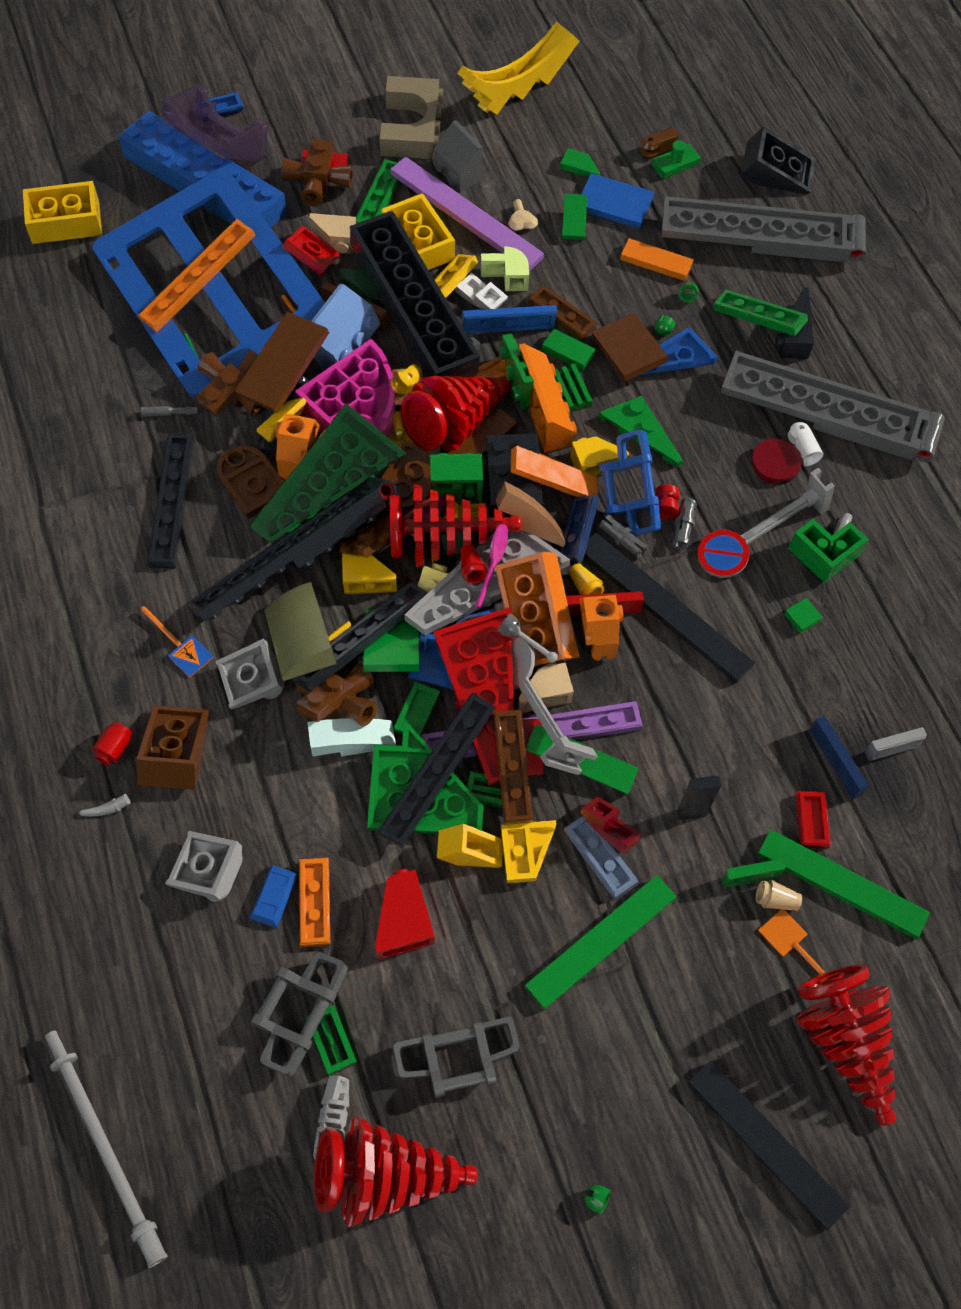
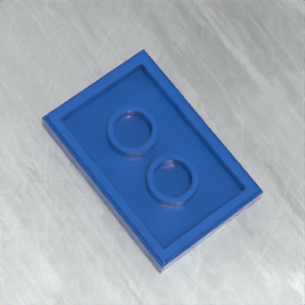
[581,173,654,229]

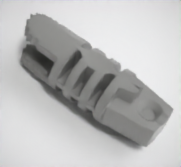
[313,1076,349,1159]

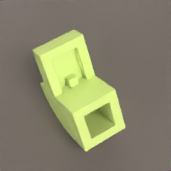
[481,246,529,291]

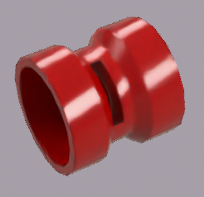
[655,484,680,520]

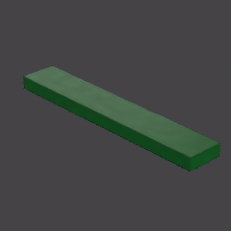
[757,829,930,940]
[525,875,677,1010]

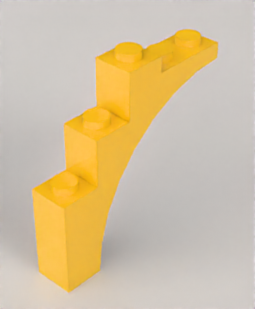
[457,21,580,115]

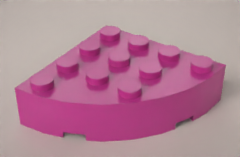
[295,339,396,438]

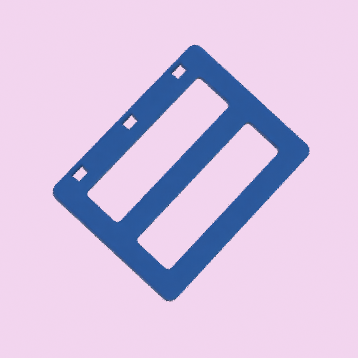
[93,168,325,397]

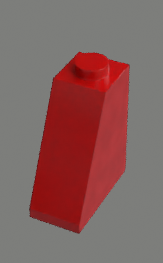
[375,869,435,960]

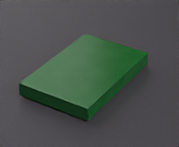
[363,610,419,672]

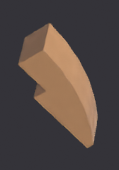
[496,482,566,547]

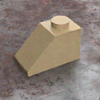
[309,213,356,254]
[518,662,574,713]

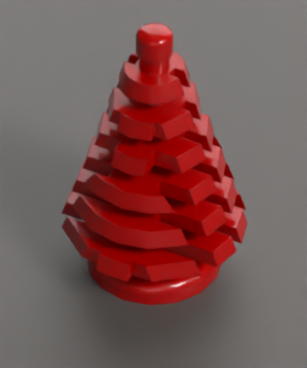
[401,376,512,452]
[390,484,522,568]
[795,964,896,1126]
[314,1116,478,1227]

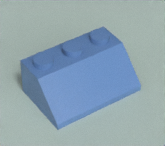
[311,284,381,370]

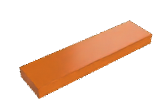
[511,446,598,497]

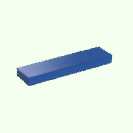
[461,305,557,334]

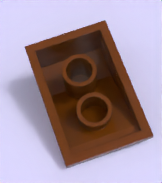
[136,705,209,790]

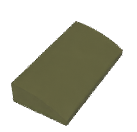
[264,582,337,681]

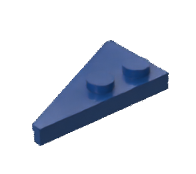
[638,327,718,376]

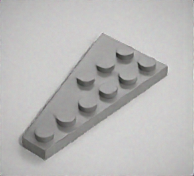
[404,530,570,635]

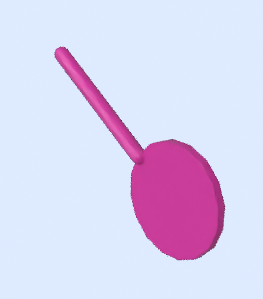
[476,524,508,608]

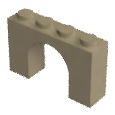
[380,76,443,159]

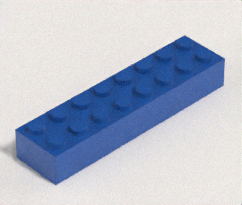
[118,111,287,227]

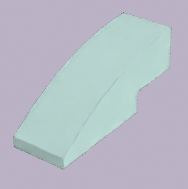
[307,718,396,756]

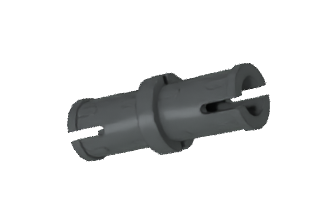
[672,498,697,549]
[599,515,649,559]

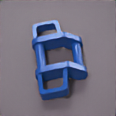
[599,430,661,535]

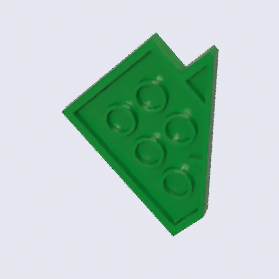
[367,723,483,834]

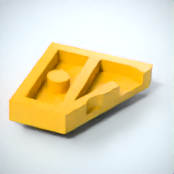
[501,820,556,884]

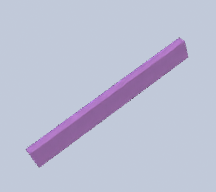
[391,157,544,272]
[421,701,643,758]

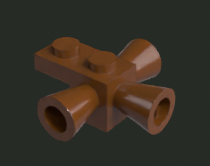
[282,139,353,207]
[196,350,264,417]
[296,664,377,727]

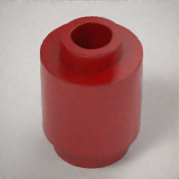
[92,722,132,765]

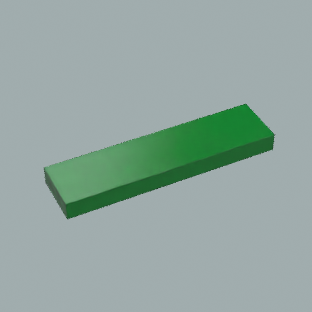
[356,159,400,223]
[713,290,808,336]
[525,724,639,794]

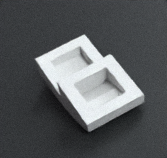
[455,273,508,310]

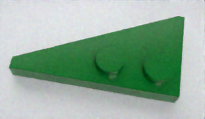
[599,396,683,467]

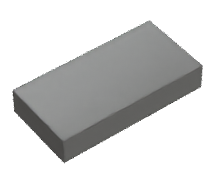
[865,727,927,761]

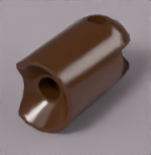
[640,127,679,158]

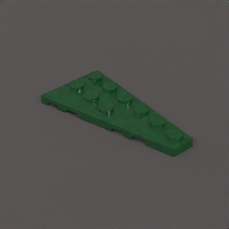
[249,403,406,543]

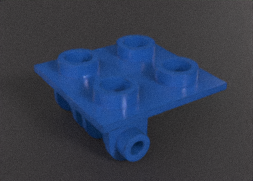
[408,632,453,690]

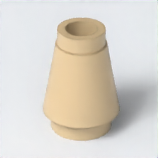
[756,880,802,911]

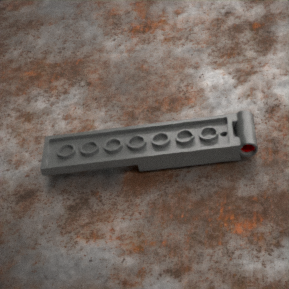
[661,196,866,262]
[720,351,945,462]

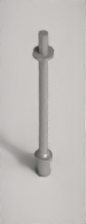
[45,1031,168,1268]

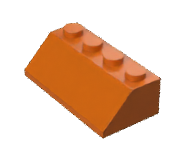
[519,344,577,453]
[495,552,579,667]

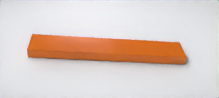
[138,219,255,333]

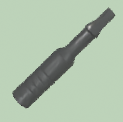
[141,406,198,417]

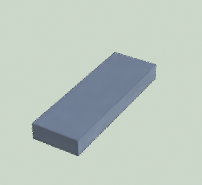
[564,816,639,900]

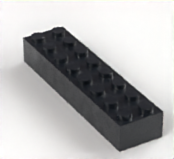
[350,210,480,378]

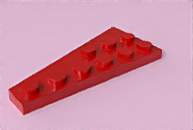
[433,607,513,786]

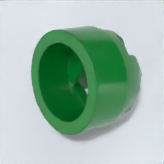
[679,282,699,303]
[655,315,675,336]
[584,1185,611,1215]

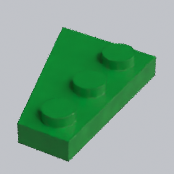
[498,333,534,410]

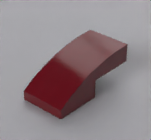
[581,796,641,854]

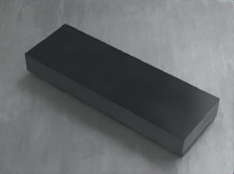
[677,776,721,820]

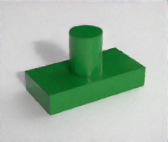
[651,141,701,180]

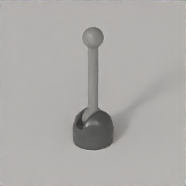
[497,613,558,663]

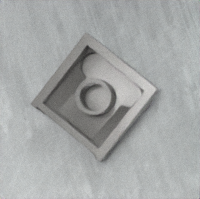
[215,639,284,710]
[165,831,243,902]

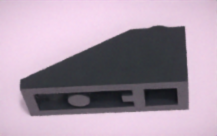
[775,287,814,359]

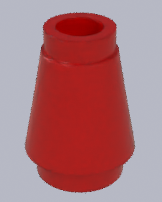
[460,545,487,584]

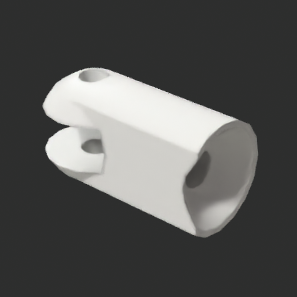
[788,422,823,466]

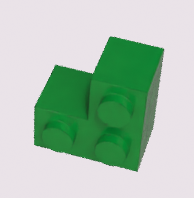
[430,453,483,506]
[788,519,869,583]

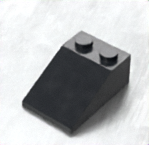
[741,126,816,195]

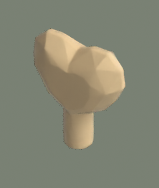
[508,199,538,231]

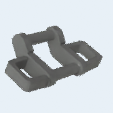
[250,952,348,1077]
[393,1017,519,1098]

